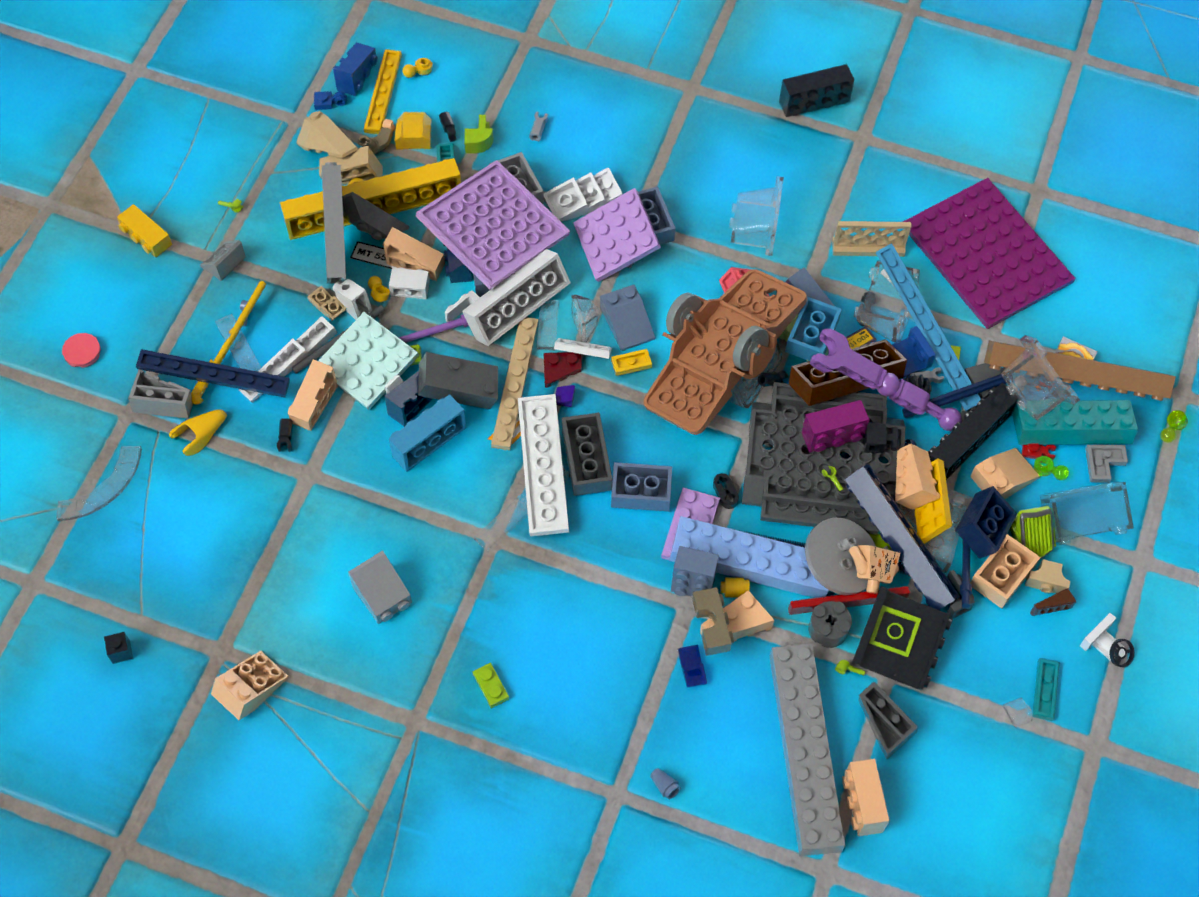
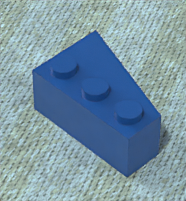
[333,42,378,96]

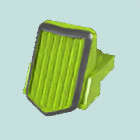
[1010,506,1056,559]

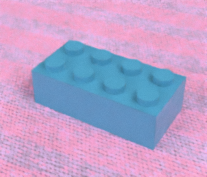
[389,394,466,472]

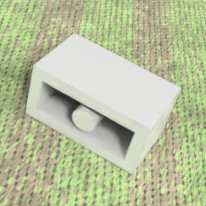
[389,267,430,299]

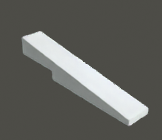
[239,316,338,403]

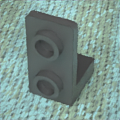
[947,570,975,619]

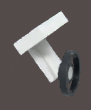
[1080,613,1134,667]

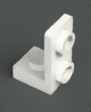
[445,290,480,322]

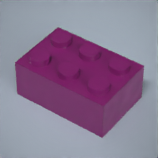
[802,400,869,453]

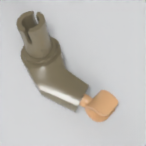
[358,119,395,154]

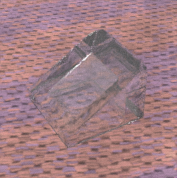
[1003,698,1032,727]

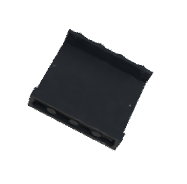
[852,586,953,691]

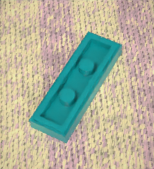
[1032,658,1060,721]

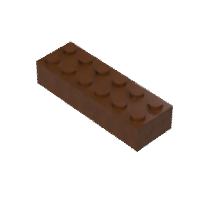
[789,339,907,406]

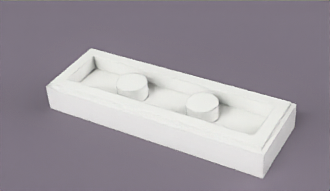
[554,338,612,359]

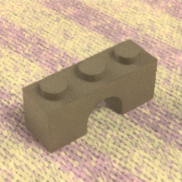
[692,587,734,656]

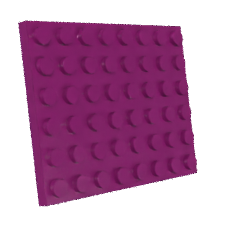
[903,178,1075,329]

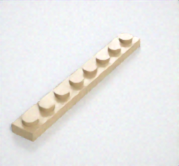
[491,317,538,451]

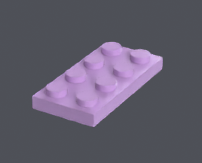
[661,488,720,560]

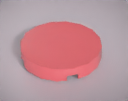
[62,333,101,368]

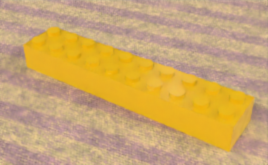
[280,158,461,240]

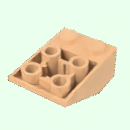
[211,651,289,720]

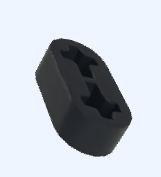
[713,473,739,509]

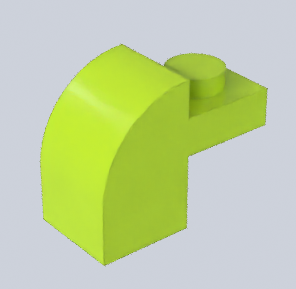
[465,115,493,153]

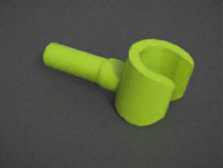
[218,199,244,213]
[822,466,843,491]
[835,660,865,676]

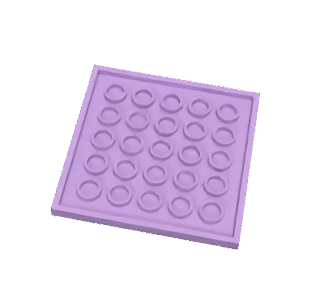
[416,160,570,290]

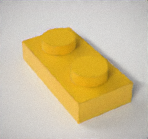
[611,349,652,376]

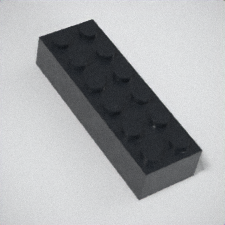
[928,382,1020,480]

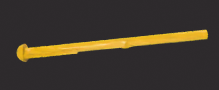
[191,281,266,405]

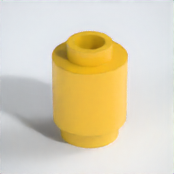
[720,577,750,598]

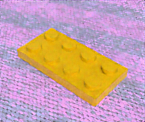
[914,458,952,544]

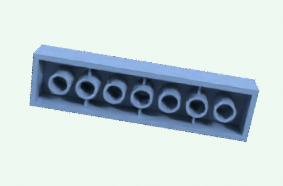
[669,516,829,598]

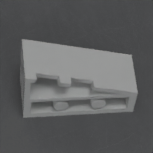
[128,369,193,419]

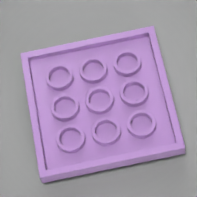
[573,188,661,282]

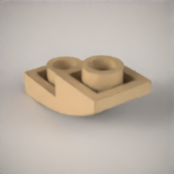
[307,286,347,321]

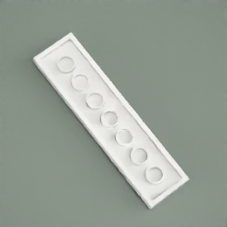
[518,394,569,536]

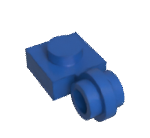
[314,91,347,110]

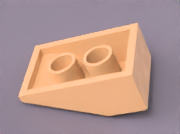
[970,448,1040,499]

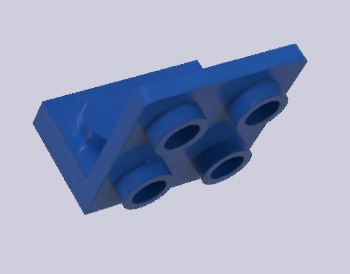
[892,326,936,379]

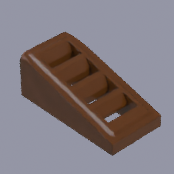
[1030,589,1076,616]

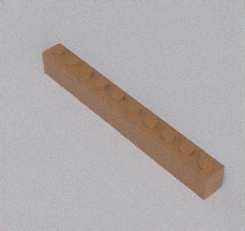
[984,340,1176,401]

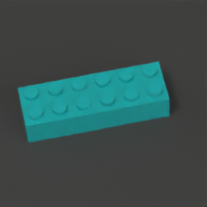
[1012,400,1138,445]

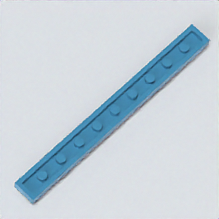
[876,243,981,412]

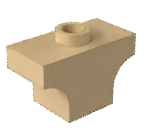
[1025,559,1070,594]

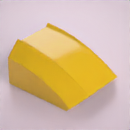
[395,112,432,150]

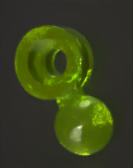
[1160,410,1188,443]
[1033,456,1069,480]

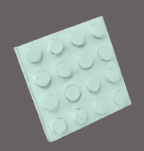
[318,312,419,410]

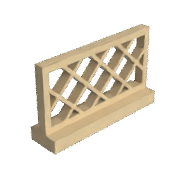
[832,221,911,257]

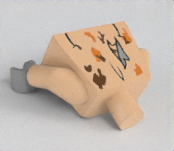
[841,537,900,594]

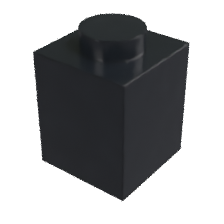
[104,632,133,664]

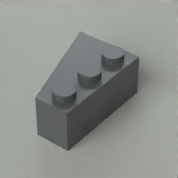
[858,682,918,760]

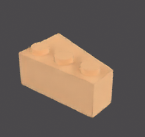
[288,359,338,431]
[700,590,774,641]

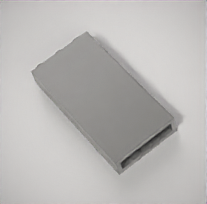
[322,162,346,283]

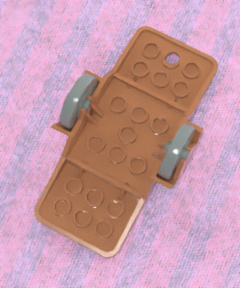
[644,269,807,435]

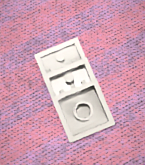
[543,167,623,222]

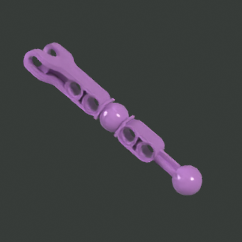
[810,329,962,431]

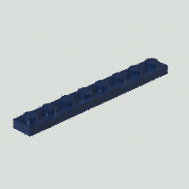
[136,349,290,398]

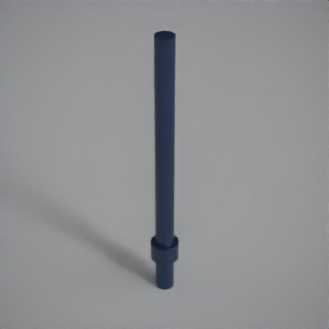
[960,510,972,608]

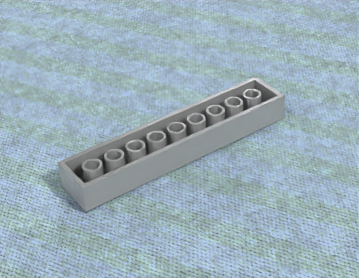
[769,644,845,856]

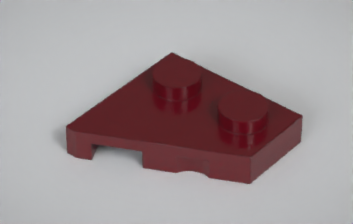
[544,352,582,388]

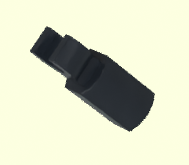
[439,112,457,142]
[757,371,789,387]
[277,419,293,452]

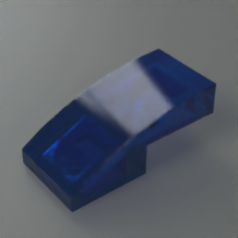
[677,645,707,688]

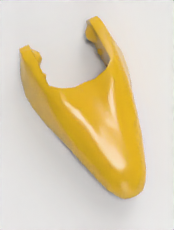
[169,409,227,456]

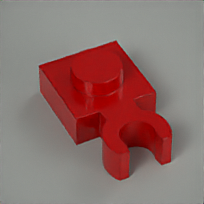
[1021,443,1056,460]

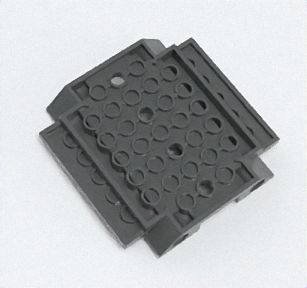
[742,382,905,535]

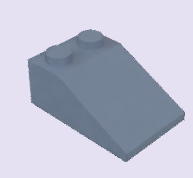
[600,285,655,351]

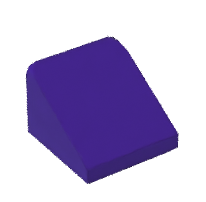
[555,385,575,407]

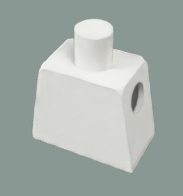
[333,279,373,320]

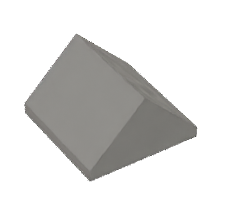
[200,240,246,281]

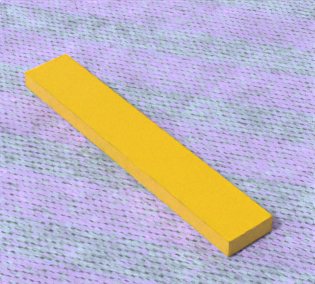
[364,49,402,134]

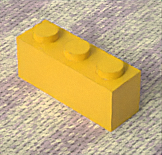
[117,204,172,257]

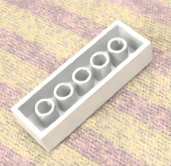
[462,249,571,346]

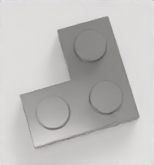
[1085,445,1128,483]

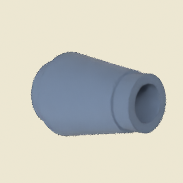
[650,768,681,799]

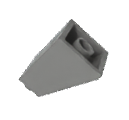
[348,550,412,624]

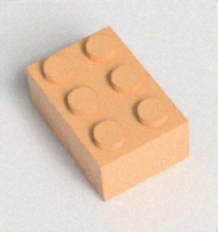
[970,534,1040,609]
[842,759,889,836]

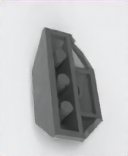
[342,192,409,240]

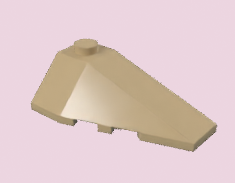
[296,111,358,158]

